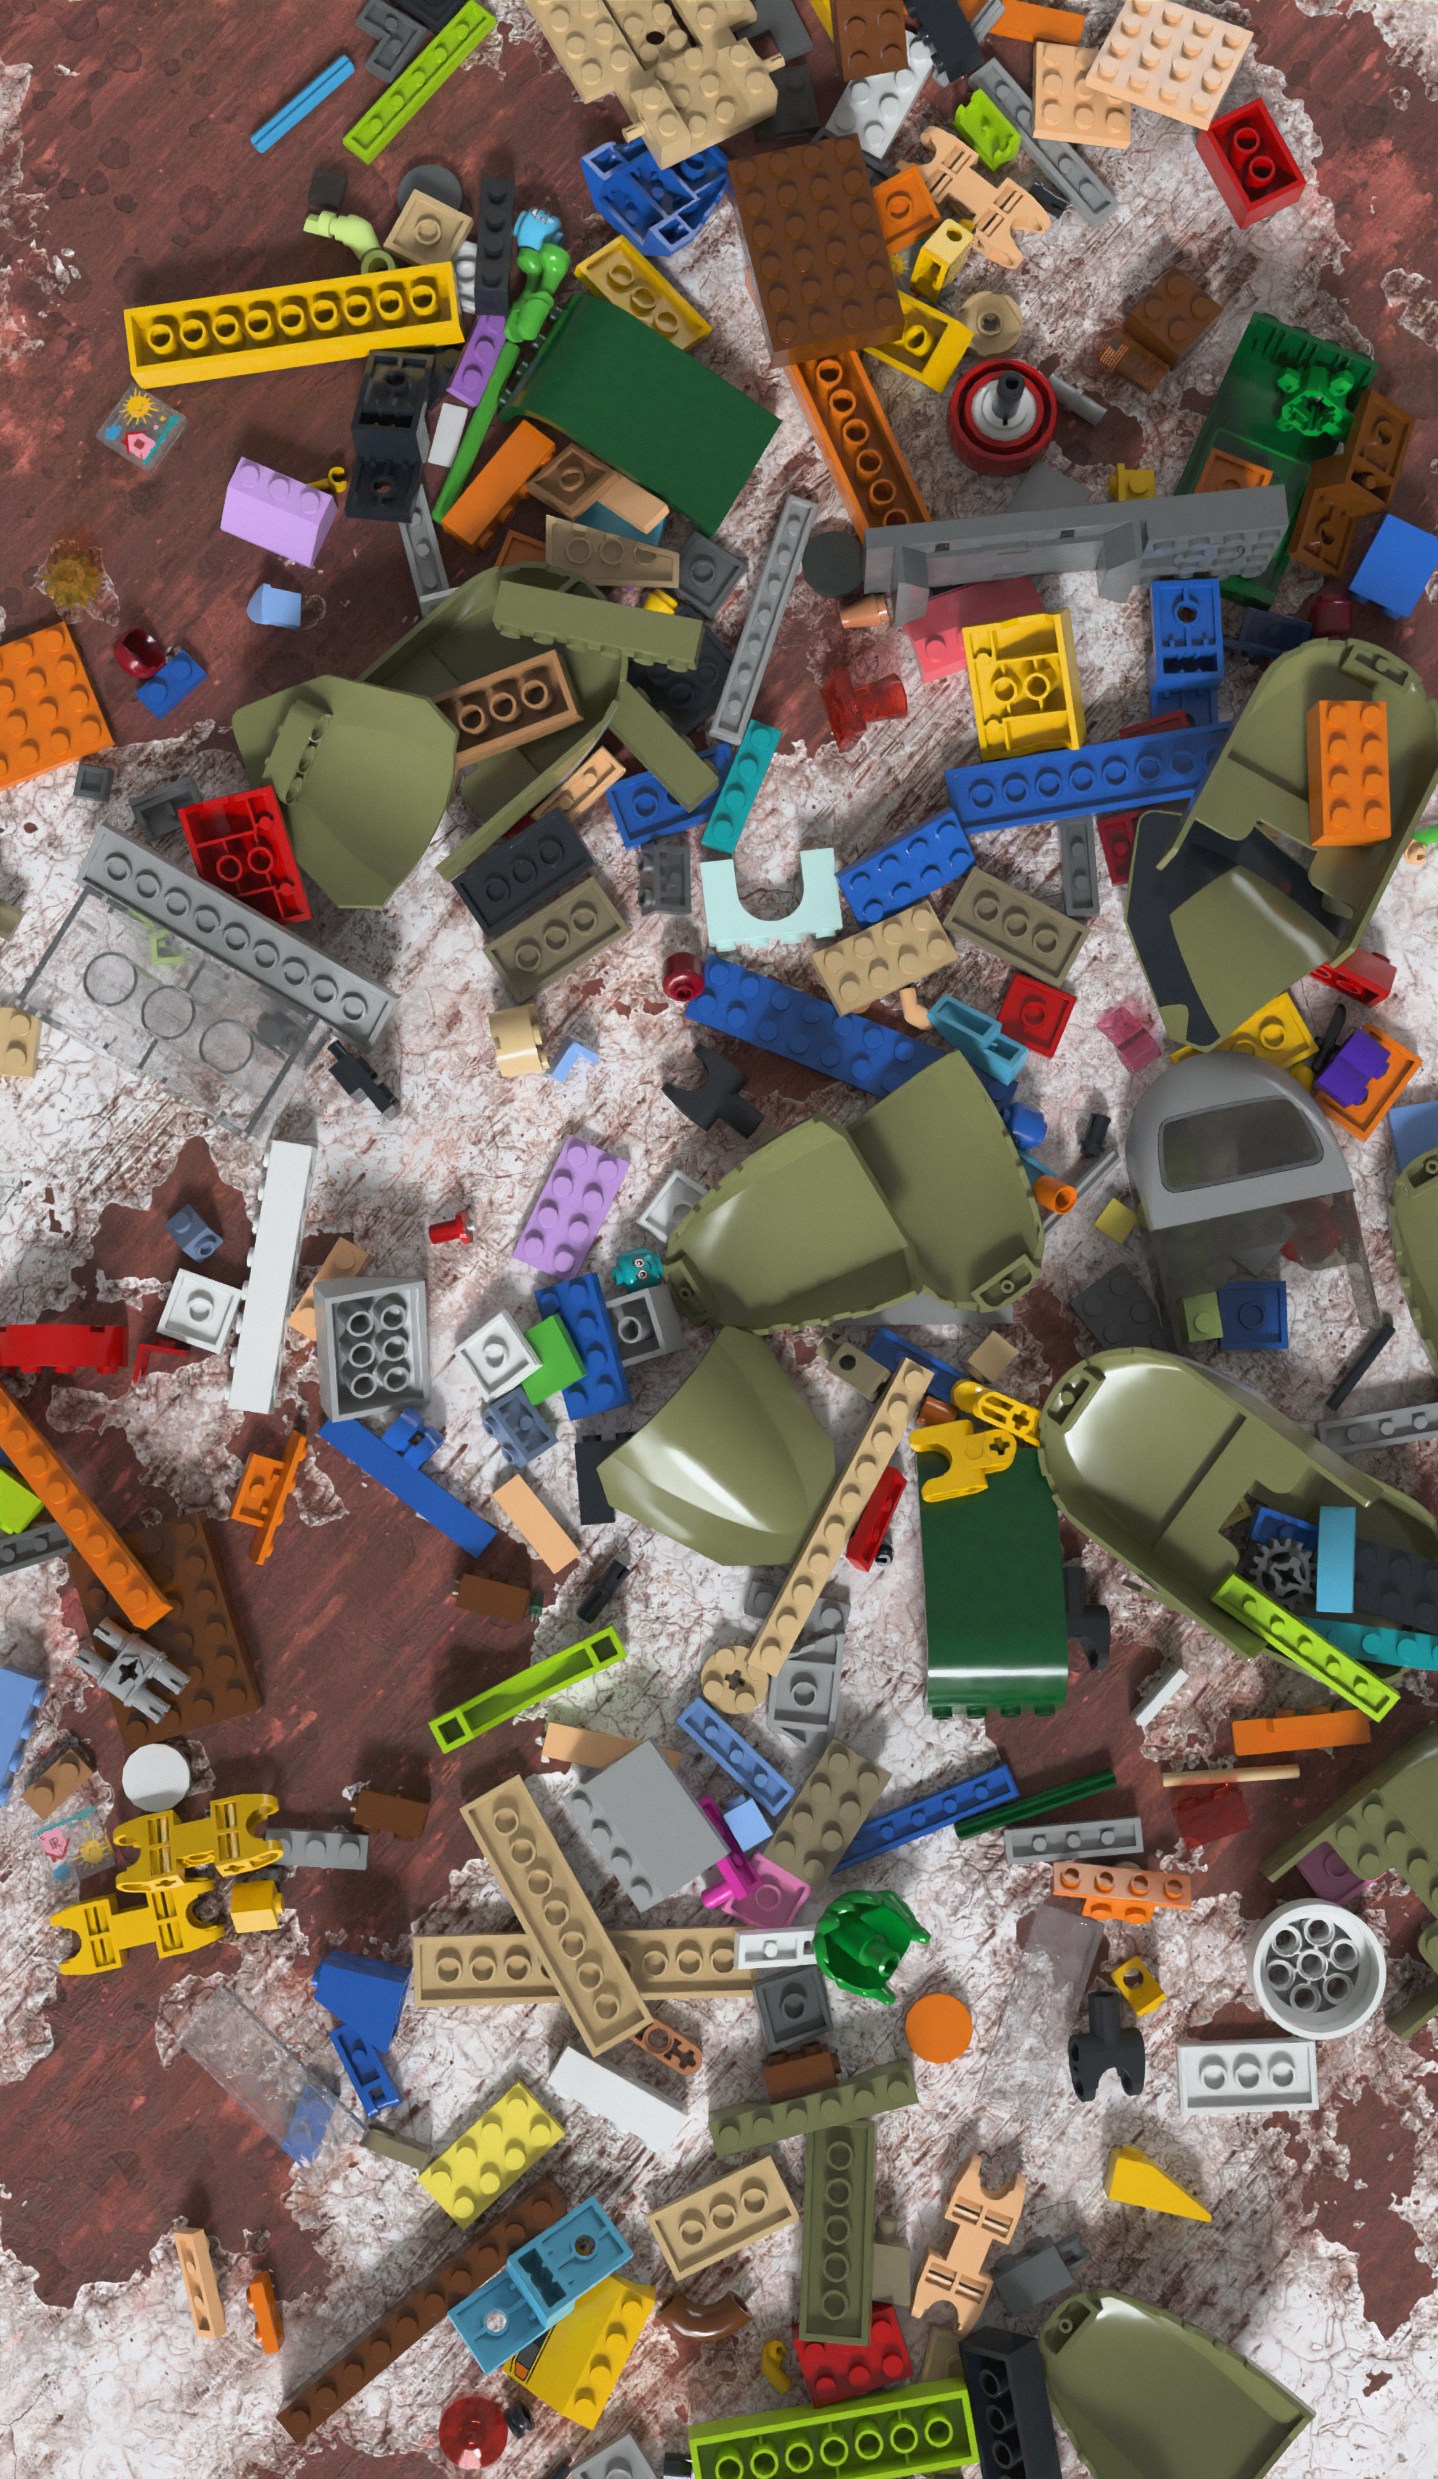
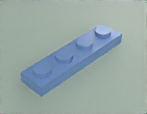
[675,1695,798,1817]

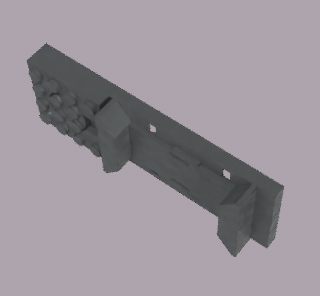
[862,484,1289,627]

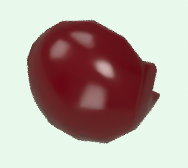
[113,626,166,679]

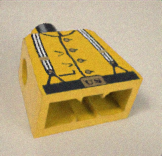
[908,219,976,304]

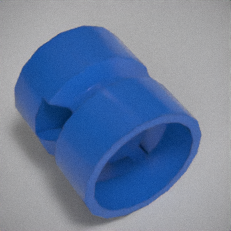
[381,1407,446,1471]

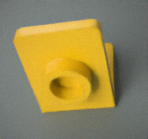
[1110,1955,1167,2017]

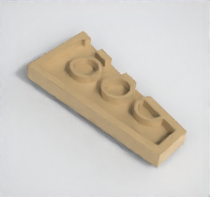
[545,515,680,588]

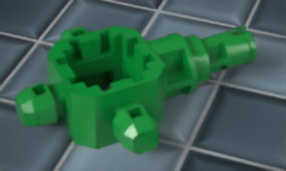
[1275,366,1355,444]

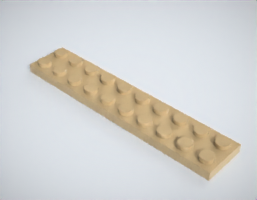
[413,1924,758,2007]

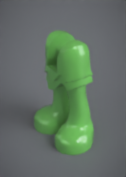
[504,243,571,343]

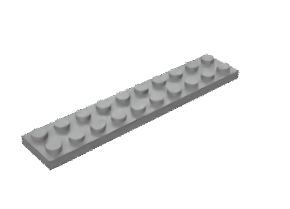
[74,822,401,1055]

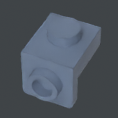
[164,1203,223,1263]

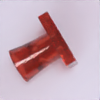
[819,666,908,754]

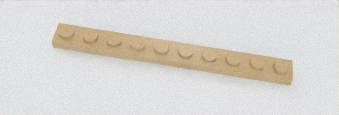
[744,1357,935,1678]

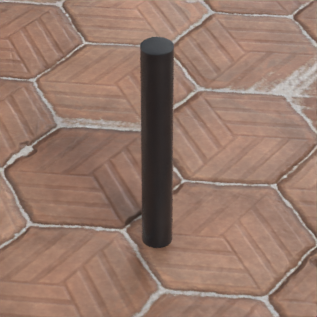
[1325,1323,1396,1411]

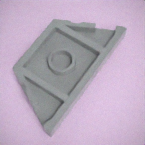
[766,1631,845,1758]

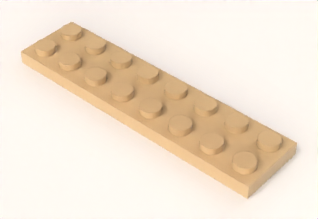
[459,1774,655,2058]

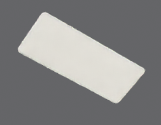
[428,403,468,468]

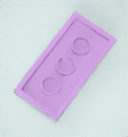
[512,1135,630,1281]

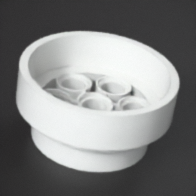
[1246,1898,1386,2040]

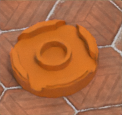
[904,1991,973,2064]

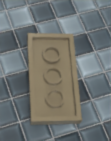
[942,866,1091,989]
[482,876,631,1006]
[762,1737,893,1892]

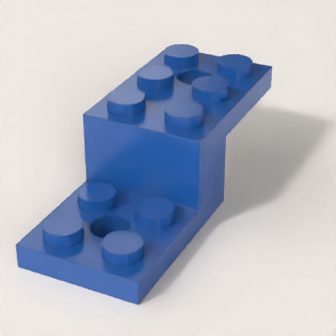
[1146,578,1225,727]

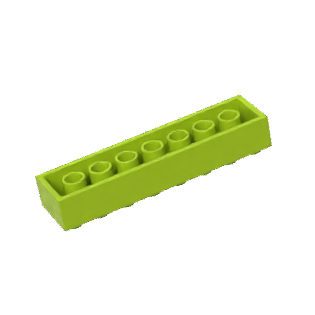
[688,2376,980,2479]

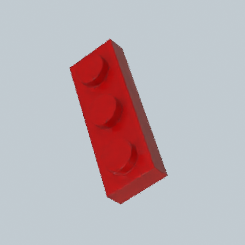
[845,1465,908,1573]

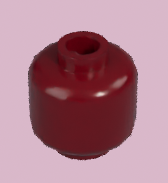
[1307,594,1352,640]
[661,952,705,1002]

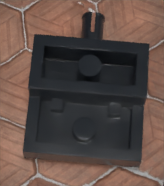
[327,1040,400,1121]

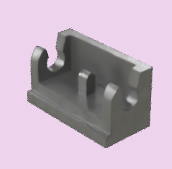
[128,775,204,842]

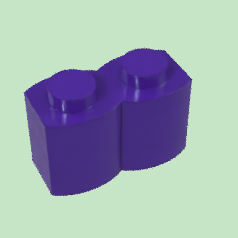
[1312,1028,1391,1108]

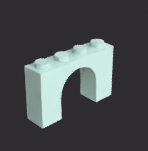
[700,848,843,952]

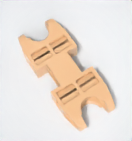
[892,126,1051,269]
[909,2153,1026,2337]

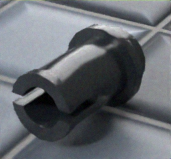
[1028,180,1070,220]
[1078,1113,1112,1158]

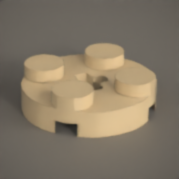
[957,291,1023,362]
[701,1644,769,1714]

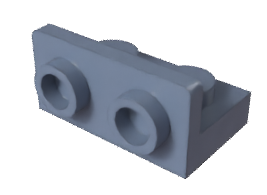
[480,1386,559,1470]

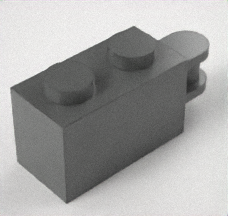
[990,2232,1092,2318]

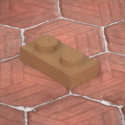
[20,1746,97,1821]

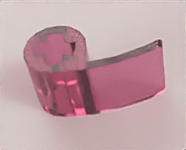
[1096,1006,1162,1075]

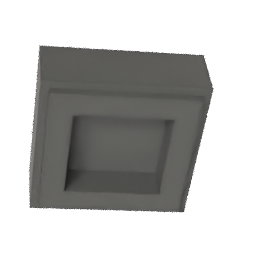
[73,763,115,804]

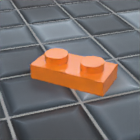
[246,2270,285,2355]

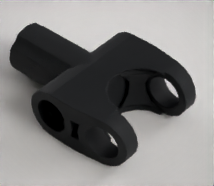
[661,1044,765,1139]
[1062,1567,1111,1670]
[1068,1991,1146,2102]

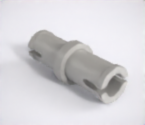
[1048,372,1108,428]

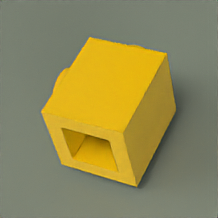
[230,1879,285,1933]

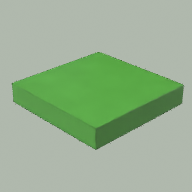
[521,1314,588,1406]

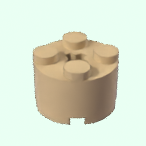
[488,1003,550,1078]

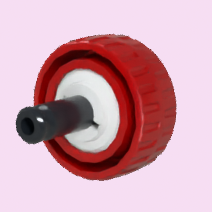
[946,358,1058,478]

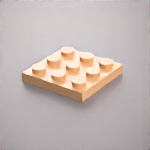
[1032,42,1131,149]

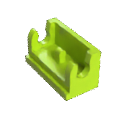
[951,88,1022,175]

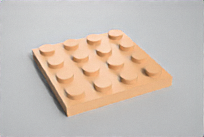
[1085,0,1254,131]

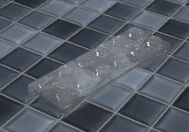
[975,1901,1105,2125]
[174,1984,370,2186]

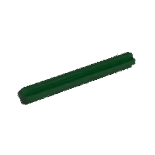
[954,1768,1117,1841]

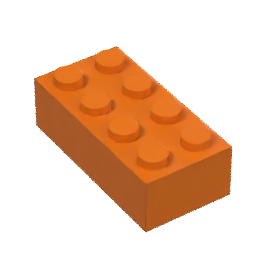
[1306,700,1391,847]

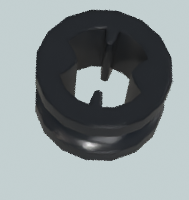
[503,2400,535,2439]

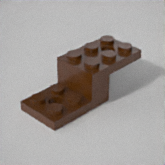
[1287,388,1416,581]

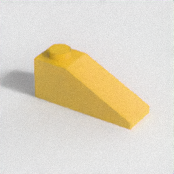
[1103,2145,1212,2223]

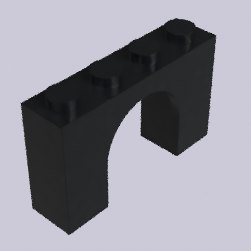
[574,1431,635,1526]

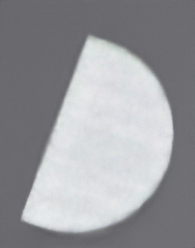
[14,884,333,1150]

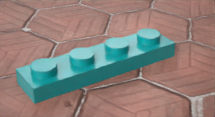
[701,719,782,856]

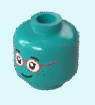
[611,1247,663,1294]

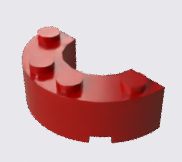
[0,1324,129,1374]

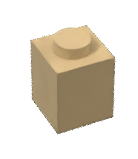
[964,1330,1020,1384]

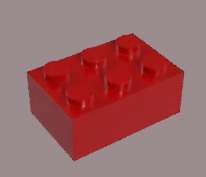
[1195,97,1307,230]
[791,2301,914,2409]

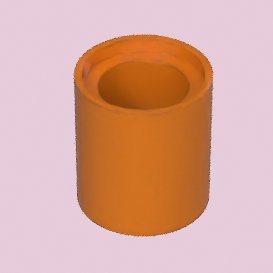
[1032,1175,1077,1215]
[915,1395,959,1427]

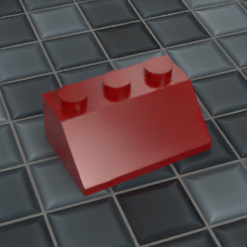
[1308,944,1397,1008]

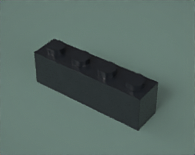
[903,0,985,83]
[474,177,516,317]

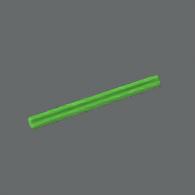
[431,341,520,525]

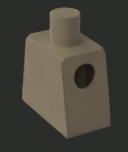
[815,1337,892,1405]
[872,2215,911,2307]

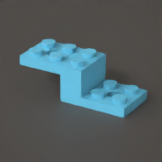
[447,2195,634,2376]

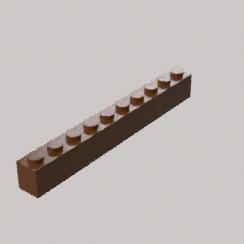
[275,2172,569,2445]

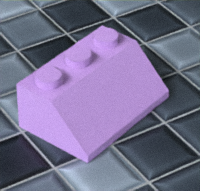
[220,457,338,569]

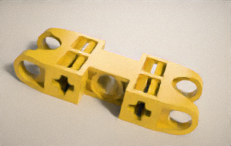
[113,1794,283,1892]
[49,1877,225,1975]

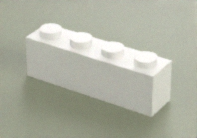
[547,2038,688,2153]

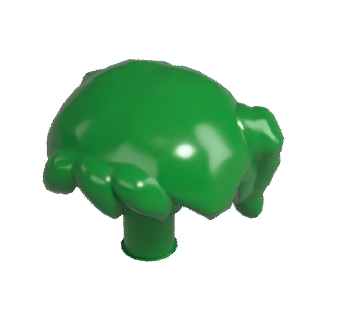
[812,1890,931,2005]

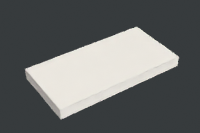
[1176,2037,1319,2115]

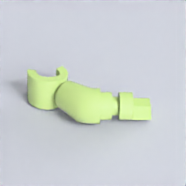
[303,210,399,274]

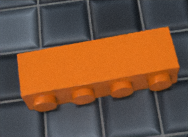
[441,420,557,556]

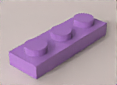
[446,315,507,408]

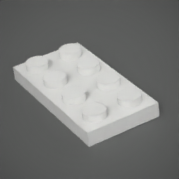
[825,30,934,164]

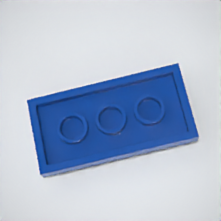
[604,742,735,852]
[834,806,978,931]
[534,1272,633,1421]

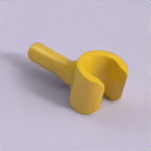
[306,467,347,493]

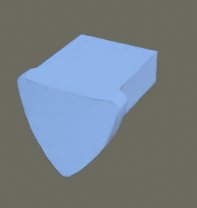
[246,583,301,630]
[544,1038,601,1083]

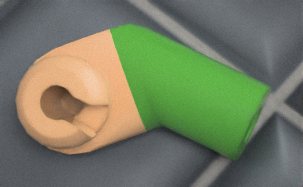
[1404,824,1438,865]

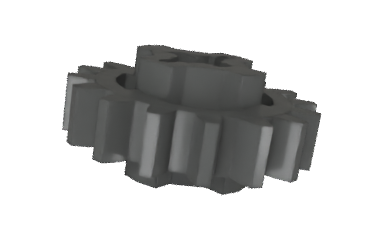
[1242,1536,1318,1612]

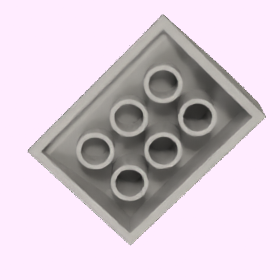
[313,1277,430,1423]
[562,1736,731,1913]

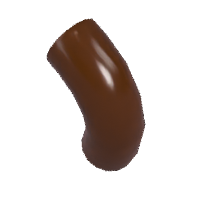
[655,2290,753,2343]

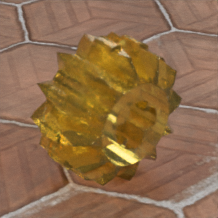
[42,551,101,611]

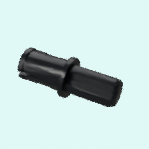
[576,1559,631,1624]

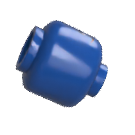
[999,1102,1048,1151]

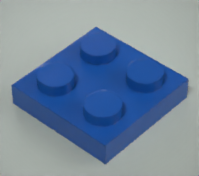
[1216,1281,1288,1350]

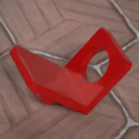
[133,1339,191,1383]

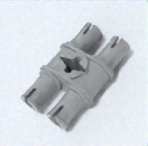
[73,1616,191,1724]

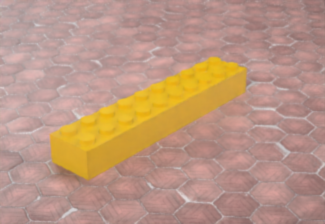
[124,261,465,390]

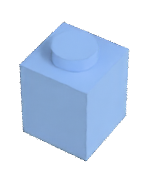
[722,1793,773,1852]

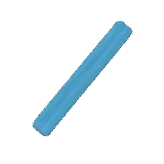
[250,55,355,153]

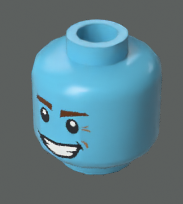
[513,207,565,252]

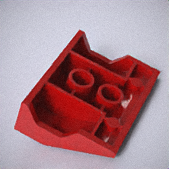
[177,785,314,926]

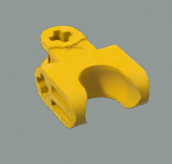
[950,1379,1042,1447]
[908,1420,1017,1502]

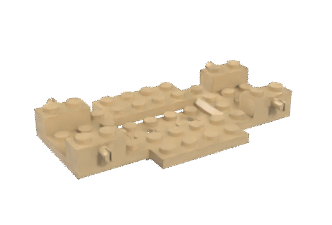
[524,0,785,171]

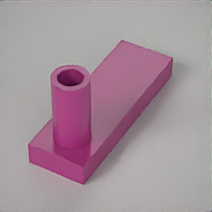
[698,1795,764,1909]

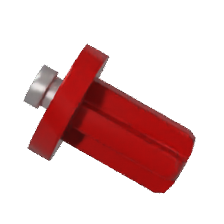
[428,1210,477,1244]

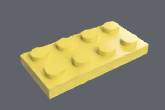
[417,2079,566,2231]

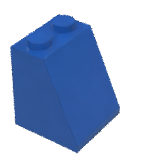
[1347,513,1438,620]
[311,1949,413,2053]

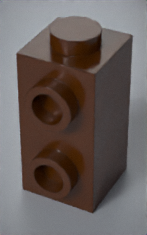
[452,1567,532,1624]
[350,1784,432,1842]
[761,2041,842,2103]

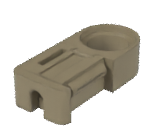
[361,2124,433,2170]

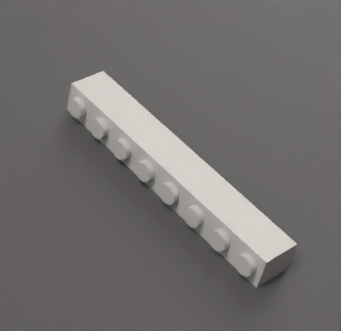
[225,1140,318,1414]

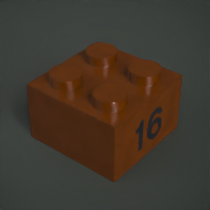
[1124,265,1224,372]

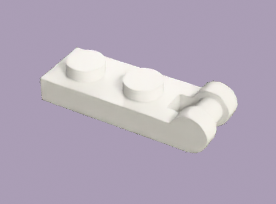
[733,1923,817,1970]

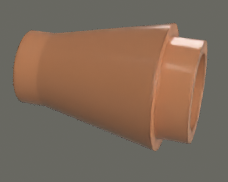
[839,593,890,629]

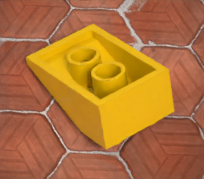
[861,289,975,395]

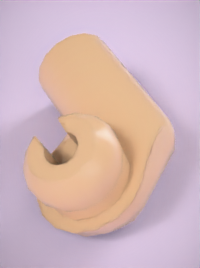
[899,988,935,1030]

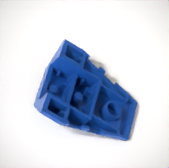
[580,136,731,257]

